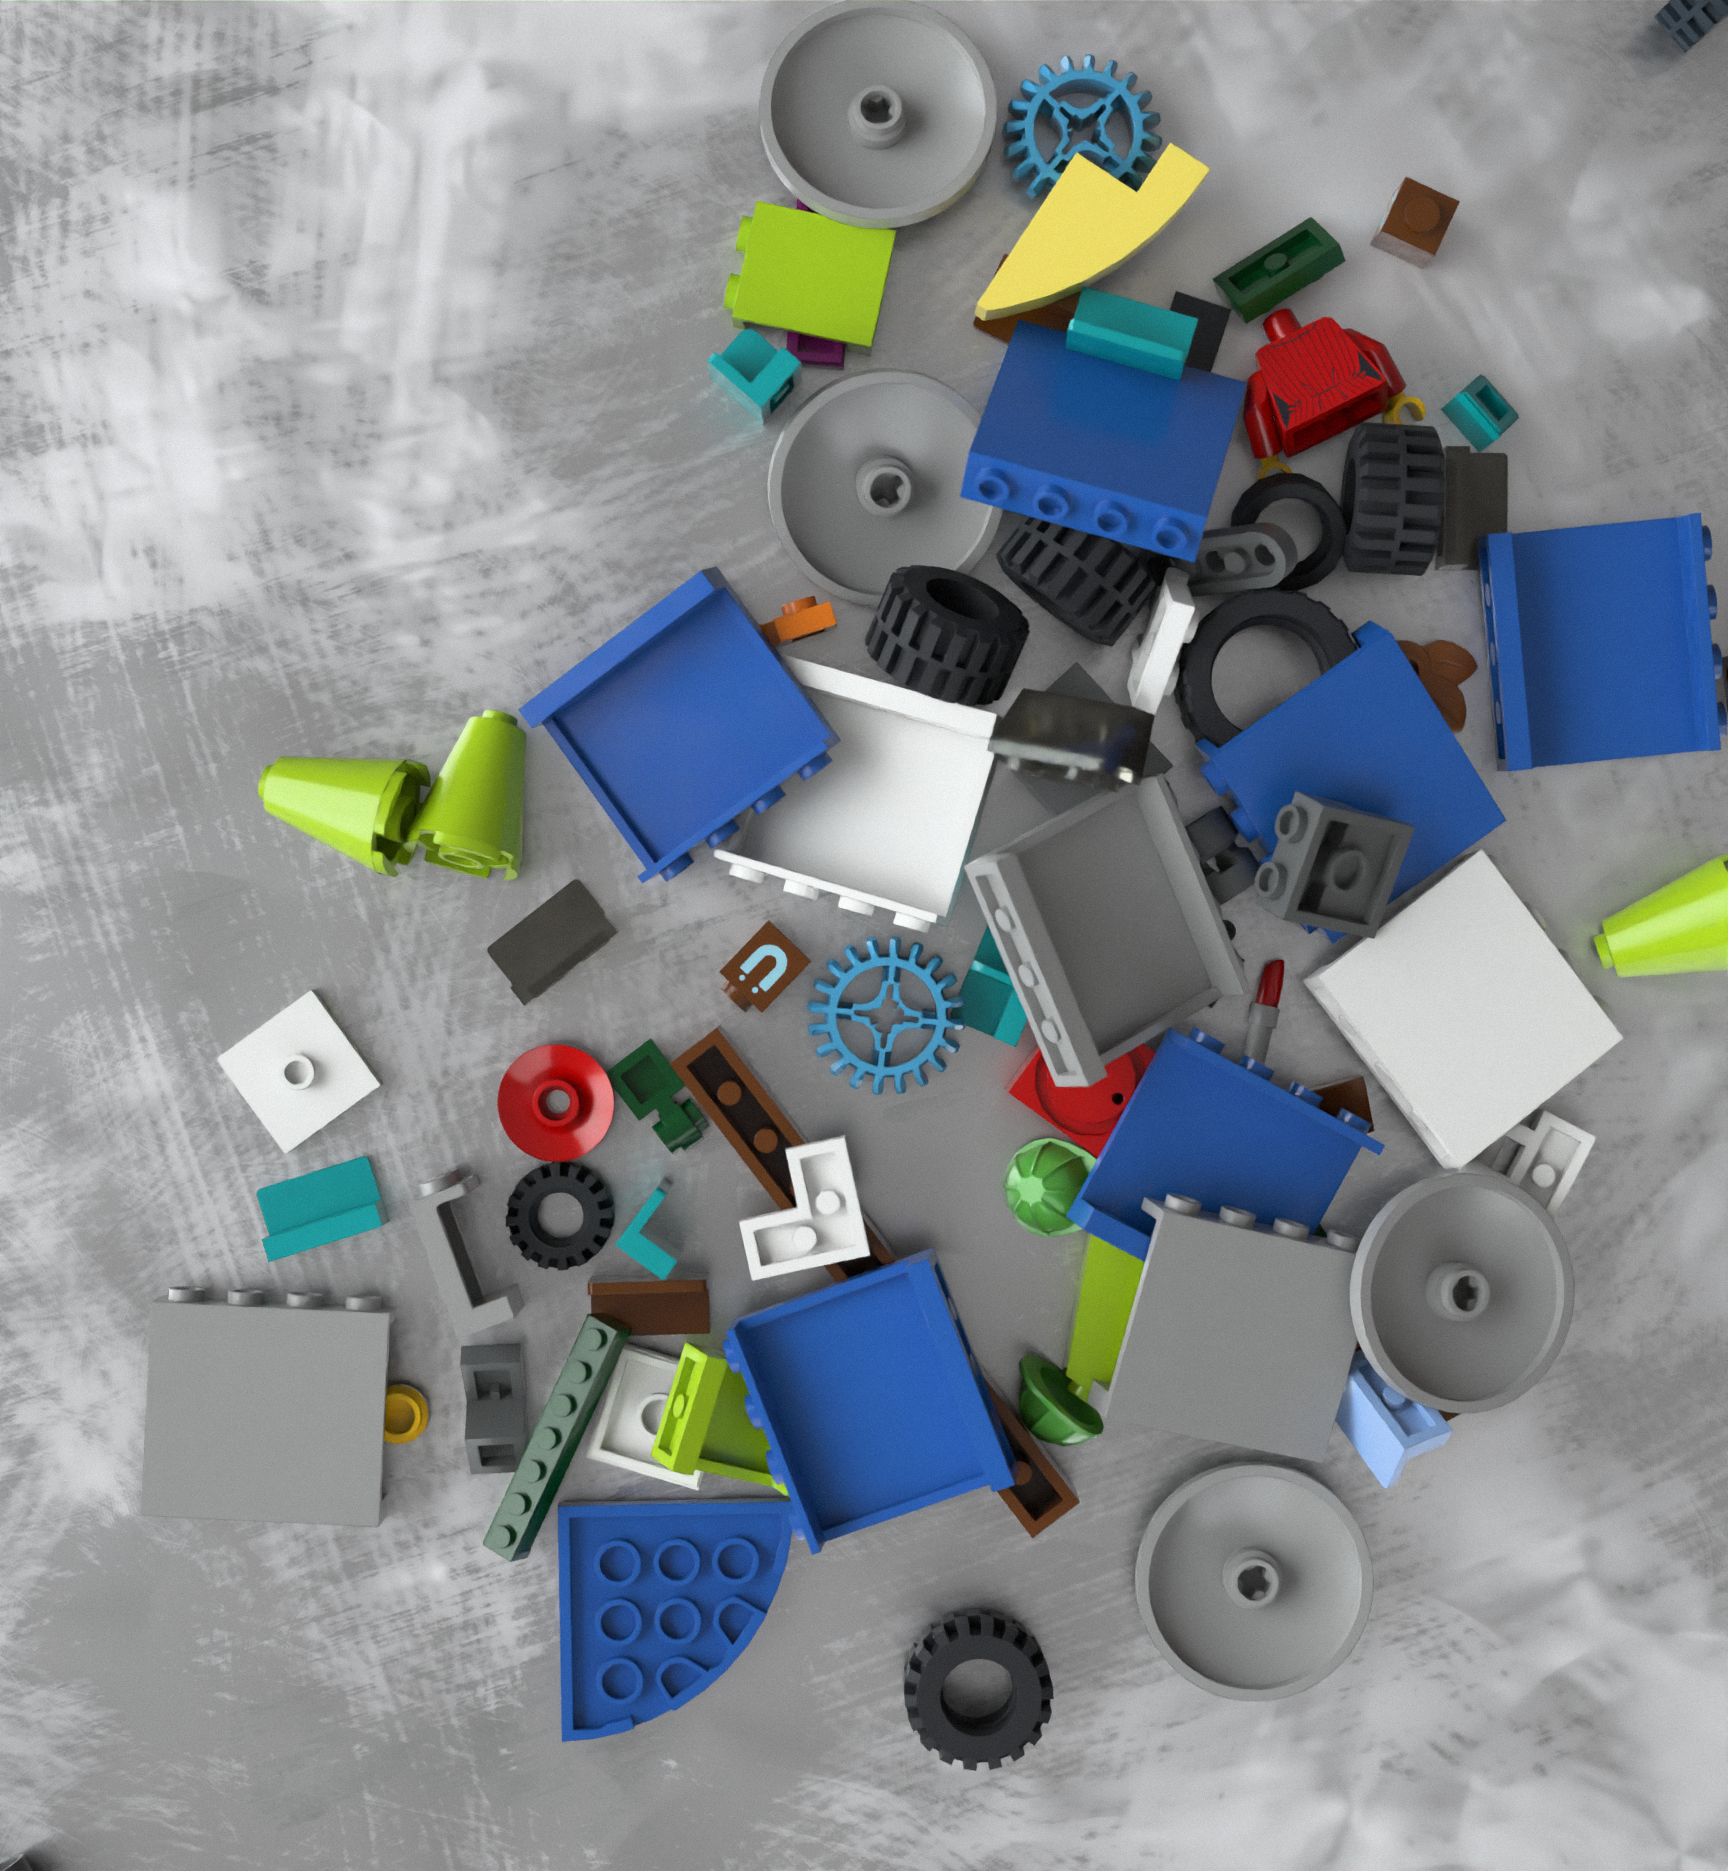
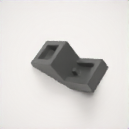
[460,1343,529,1474]

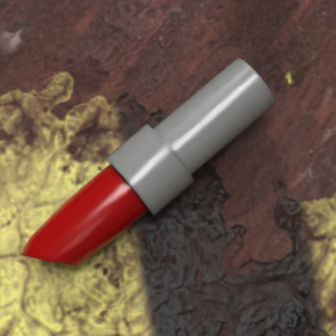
[1243,959,1285,1065]

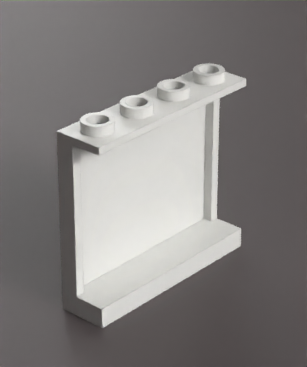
[714,654,1010,934]
[1303,849,1624,1169]

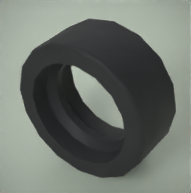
[1230,473,1347,591]

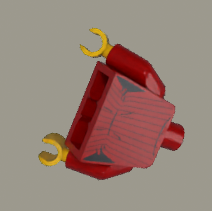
[1243,308,1426,482]

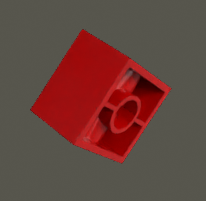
[1004,1043,1156,1158]

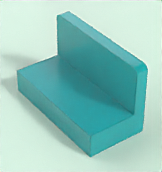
[1066,286,1198,380]
[256,1156,390,1262]
[615,1178,683,1281]

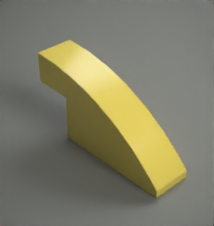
[974,142,1210,321]

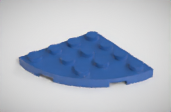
[558,1498,793,1742]

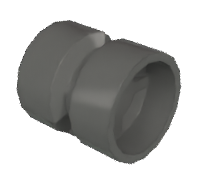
[1185,805,1260,906]

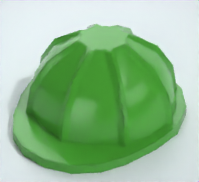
[1003,1138,1098,1238]
[1018,1355,1104,1447]

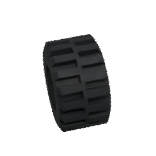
[1340,422,1444,576]
[995,516,1157,646]
[865,565,1030,706]
[903,1608,1054,1771]

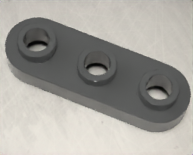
[1137,522,1298,597]

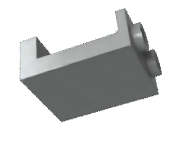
[408,1168,525,1339]

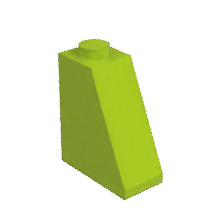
[1062,1232,1145,1406]

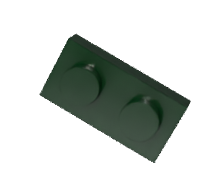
[1212,217,1346,324]

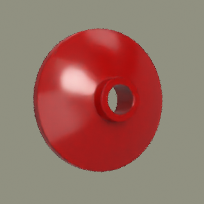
[497,1044,615,1162]

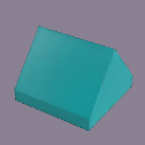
[1441,374,1519,453]

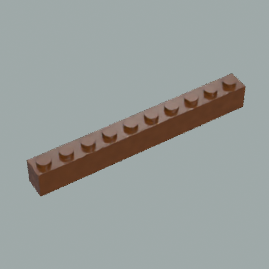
[670,1025,1080,1538]

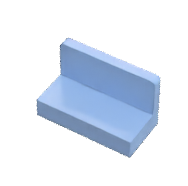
[1335,1350,1452,1488]

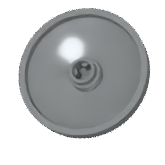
[759,0,997,229]
[768,368,1003,607]
[1350,1173,1575,1414]
[1135,1461,1374,1702]

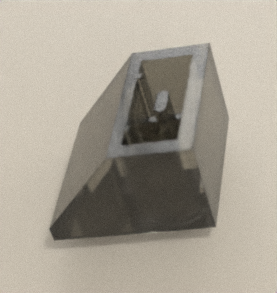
[987,688,1155,793]

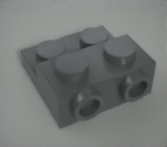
[1255,791,1415,939]

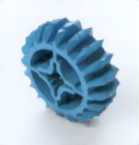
[1002,54,1162,200]
[807,936,966,1095]

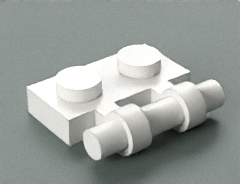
[1126,567,1199,715]
[1457,1109,1597,1220]

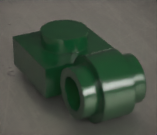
[606,1038,710,1154]

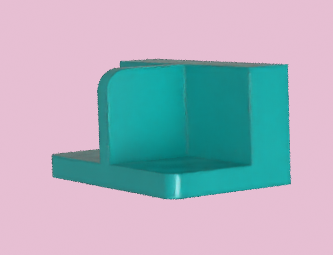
[707,329,802,425]
[950,924,1028,1047]

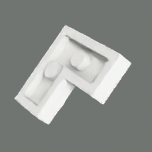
[739,1135,870,1281]

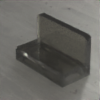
[1435,446,1508,571]
[487,879,621,1006]

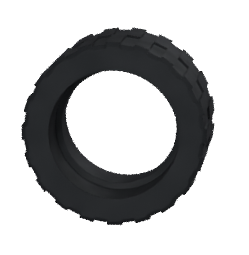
[1174,587,1358,748]

